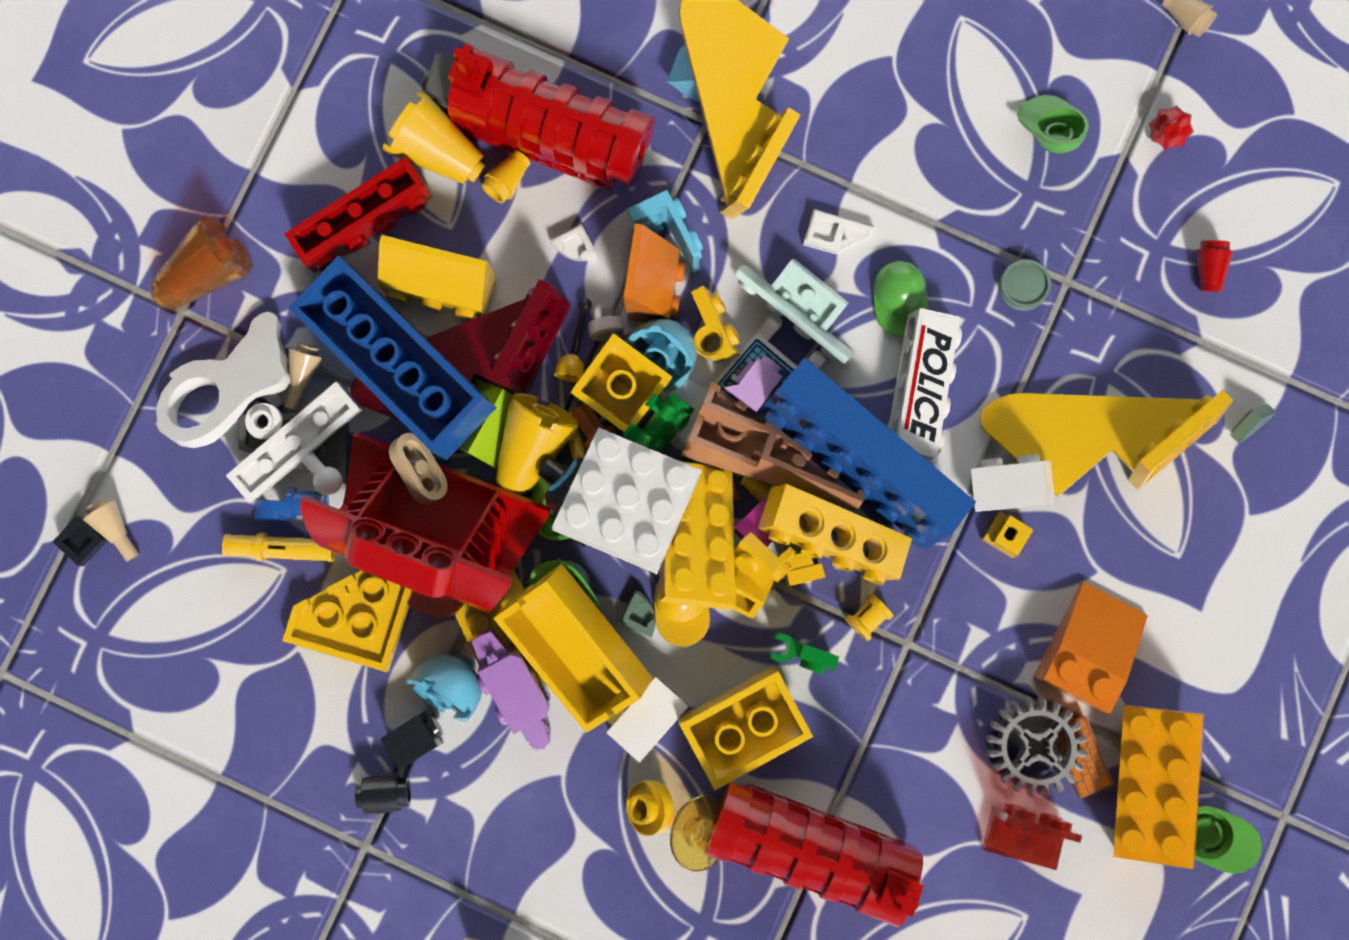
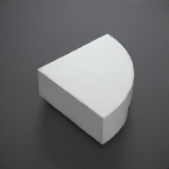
[550,224,598,261]

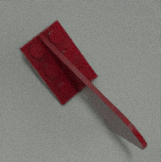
[351,279,571,422]

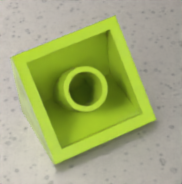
[458,378,513,469]

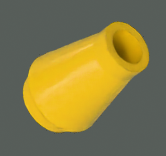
[481,150,531,203]

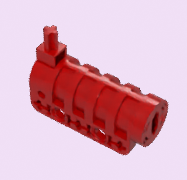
[447,44,655,190]
[704,781,924,927]

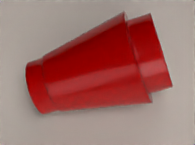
[1196,240,1233,292]

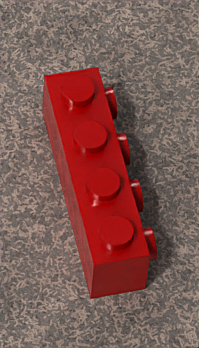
[284,156,432,273]

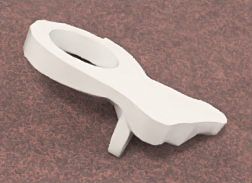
[155,312,291,448]

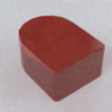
[407,591,463,619]

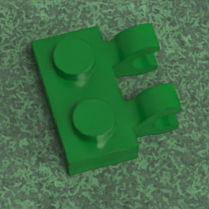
[623,392,695,454]
[768,633,839,675]

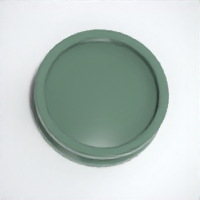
[999,259,1051,311]

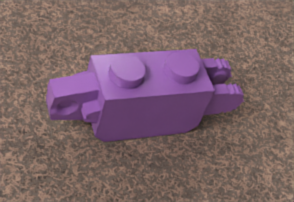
[471,627,551,750]

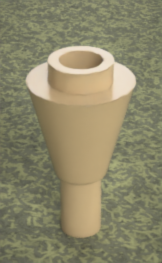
[285,343,324,410]
[83,498,139,562]

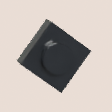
[52,515,108,566]

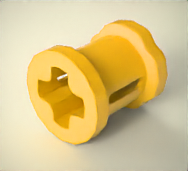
[845,594,894,642]

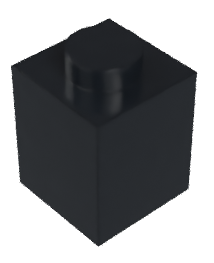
[381,712,443,770]

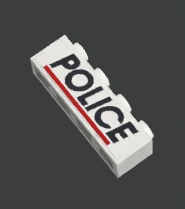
[888,308,962,460]

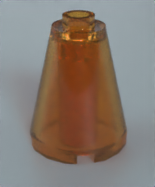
[150,215,253,310]

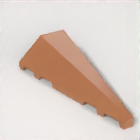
[681,382,865,510]

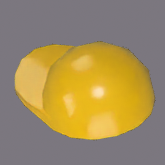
[654,579,710,647]

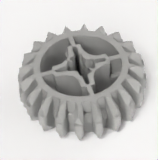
[986,696,1088,797]

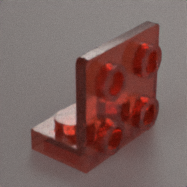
[982,802,1082,870]

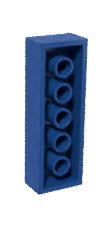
[288,255,497,460]
[759,358,976,550]

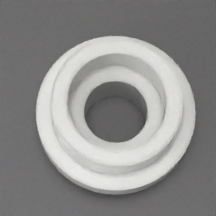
[245,403,283,439]

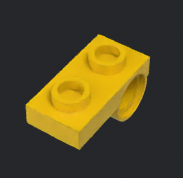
[691,285,741,363]

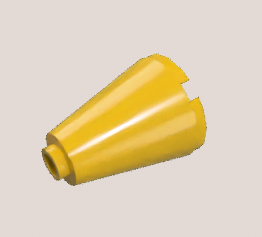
[382,90,486,185]
[495,393,579,495]

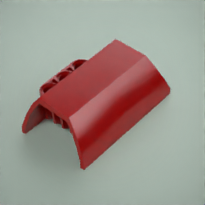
[300,431,551,613]

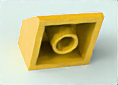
[571,333,672,432]

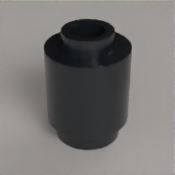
[355,774,411,815]

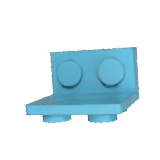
[628,190,703,273]

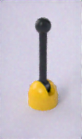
[554,298,592,383]

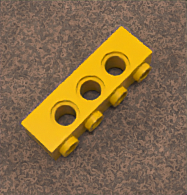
[758,484,912,584]

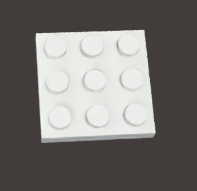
[552,428,702,574]

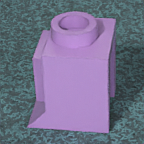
[724,356,783,414]

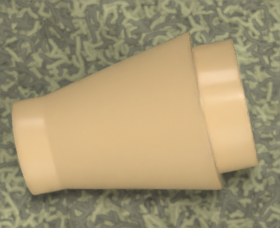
[1162,0,1217,37]

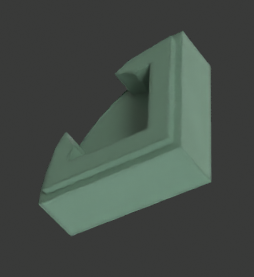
[1230,404,1276,443]
[619,590,655,638]

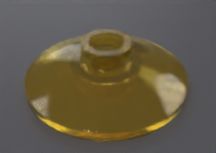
[670,796,720,872]

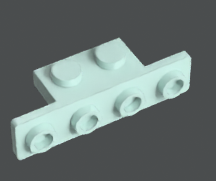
[734,259,854,364]

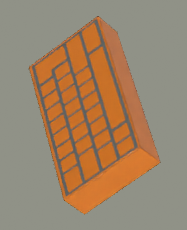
[1054,715,1114,798]

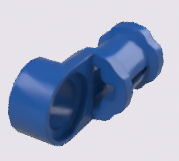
[253,487,329,522]

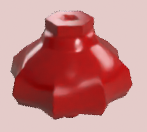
[1148,105,1194,150]

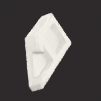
[803,209,876,255]

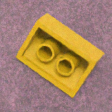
[377,235,497,320]
[678,666,813,790]

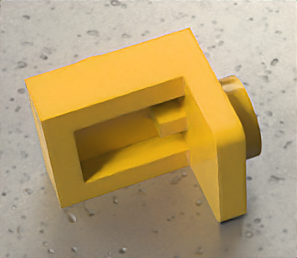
[734,532,796,588]

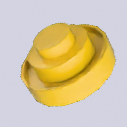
[626,780,674,836]

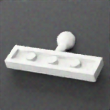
[226,381,363,503]

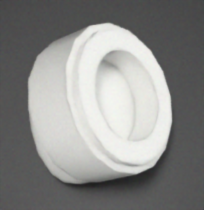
[588,305,625,341]

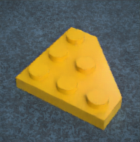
[282,570,414,672]

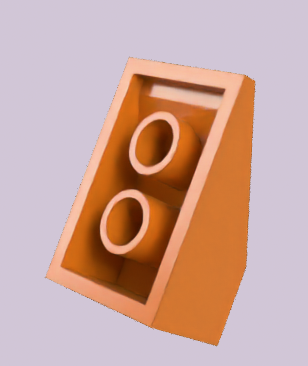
[623,224,686,322]
[1033,581,1148,714]

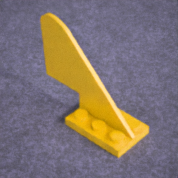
[679,0,801,220]
[980,390,1233,497]

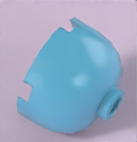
[626,319,697,392]
[406,652,482,722]

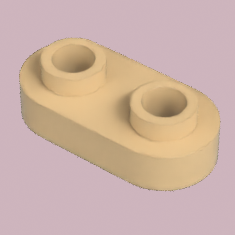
[389,433,448,505]

